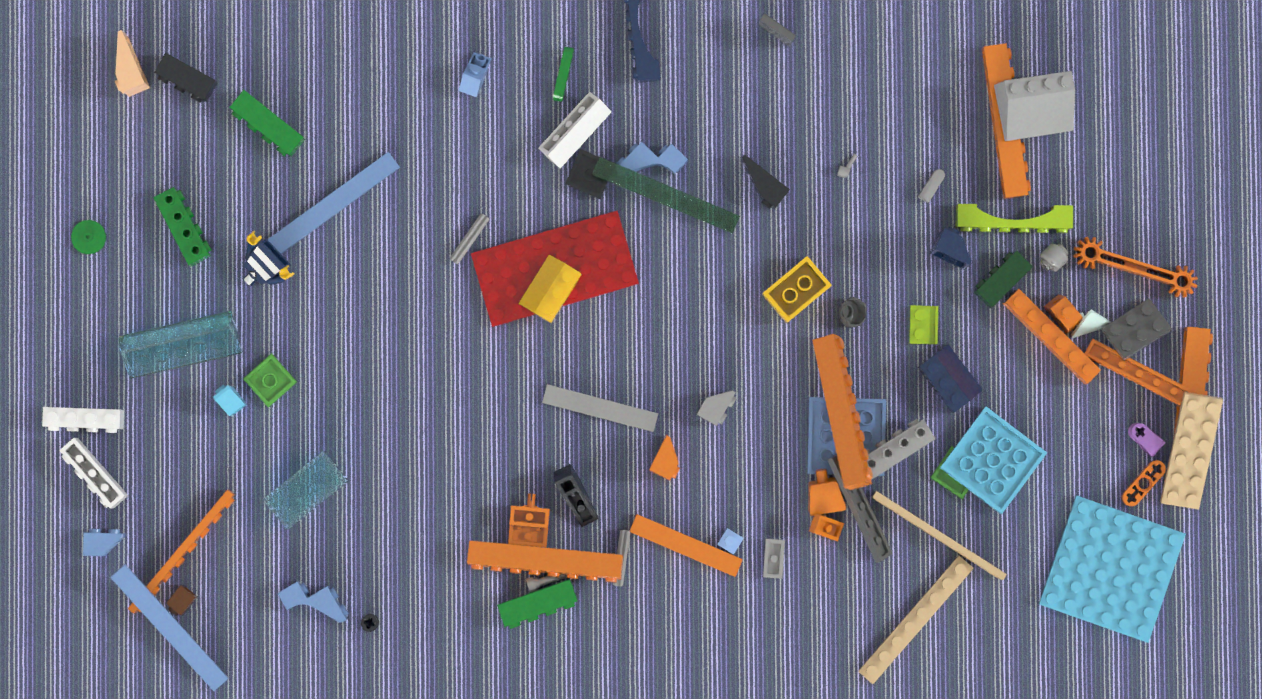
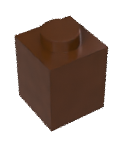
[166,585,198,616]

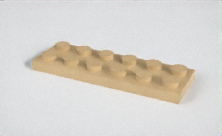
[1160,392,1223,510]

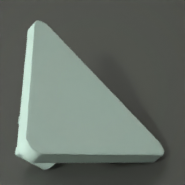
[1071,309,1111,338]

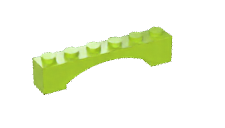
[956,204,1073,233]

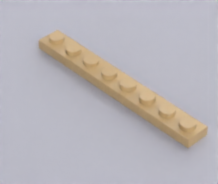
[858,555,974,684]

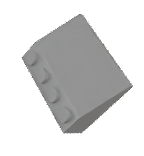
[994,71,1075,141]

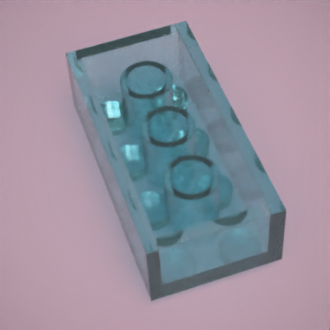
[263,451,349,530]

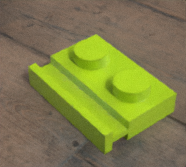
[909,305,938,345]

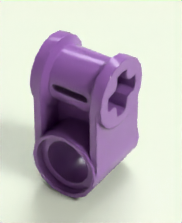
[1128,423,1165,457]

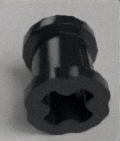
[361,614,379,632]

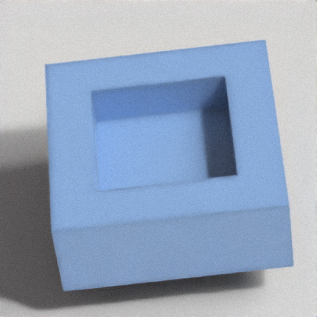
[717,528,744,554]

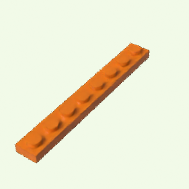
[128,490,235,614]

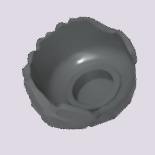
[839,297,867,328]

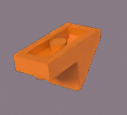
[809,513,844,541]

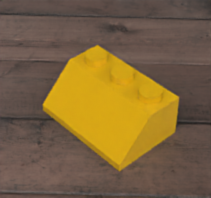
[519,255,582,324]

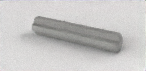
[450,214,489,264]
[613,529,630,587]

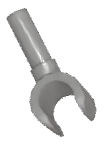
[837,154,858,178]

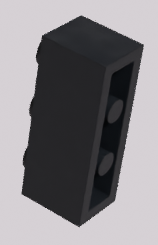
[154,52,218,103]

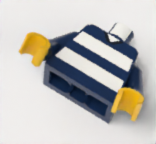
[244,231,294,286]

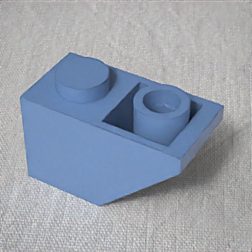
[459,52,492,97]
[83,529,125,556]

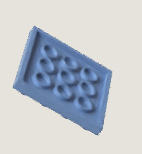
[807,397,886,476]

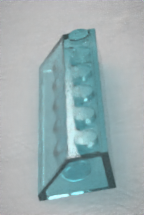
[119,311,242,379]

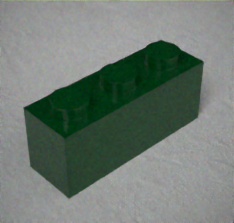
[974,251,1033,309]

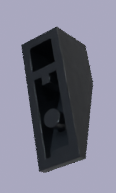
[742,154,790,209]
[554,464,599,527]

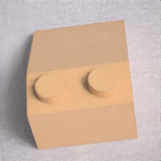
[115,30,150,97]

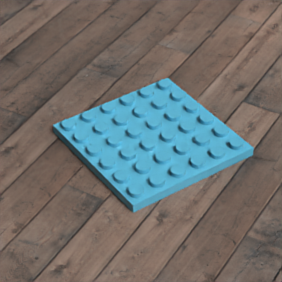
[1038,495,1186,643]

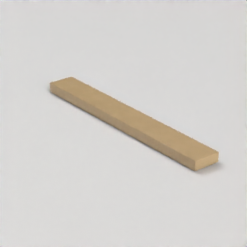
[872,491,1007,580]

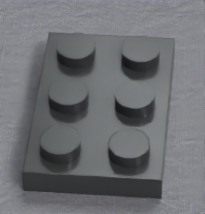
[1101,298,1172,360]

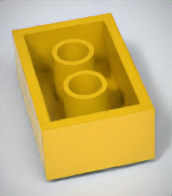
[762,256,832,324]

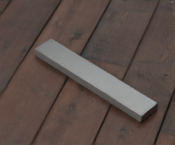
[542,384,658,432]

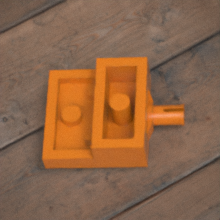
[508,493,550,547]

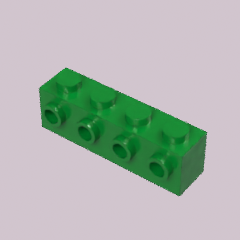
[153,187,212,267]

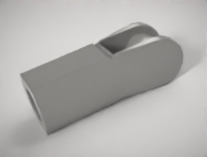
[918,169,945,203]

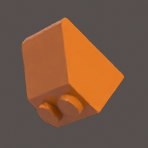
[649,435,680,480]

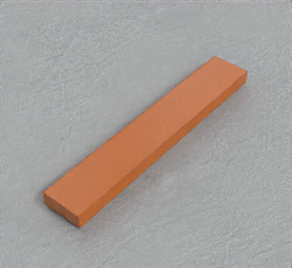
[1084,338,1196,406]
[630,514,743,577]

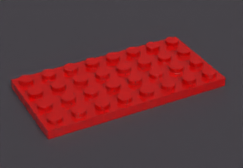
[470,211,639,327]

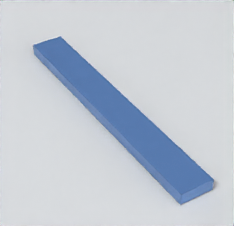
[267,152,400,254]
[110,564,228,691]

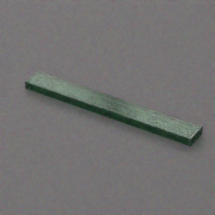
[592,156,740,234]

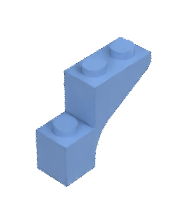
[615,142,688,176]
[277,581,349,622]

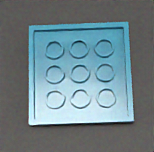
[940,407,1047,514]

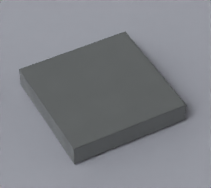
[759,14,796,47]

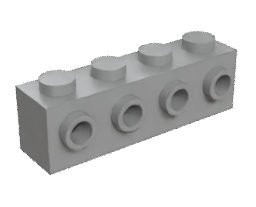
[867,419,936,480]

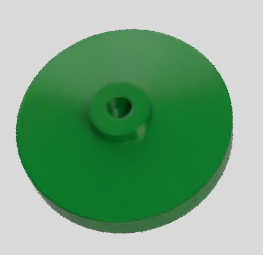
[71,220,106,255]

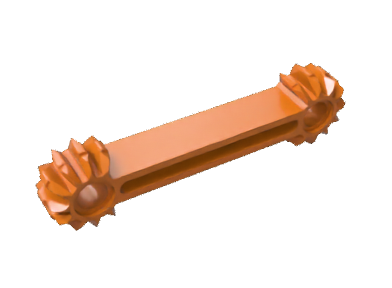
[1073,237,1198,298]

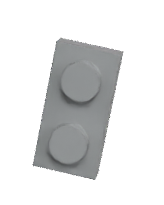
[763,539,785,579]

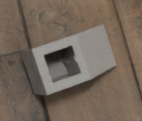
[697,390,737,426]

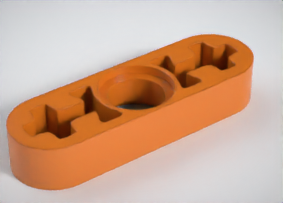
[1121,460,1166,506]

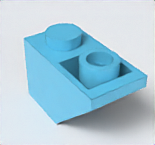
[213,385,247,416]

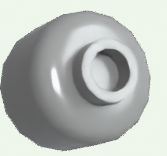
[1040,244,1069,272]

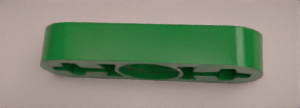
[553,46,574,102]

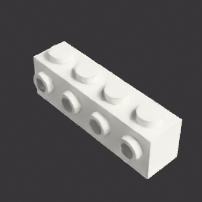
[538,92,611,168]
[42,407,124,433]
[59,438,128,508]

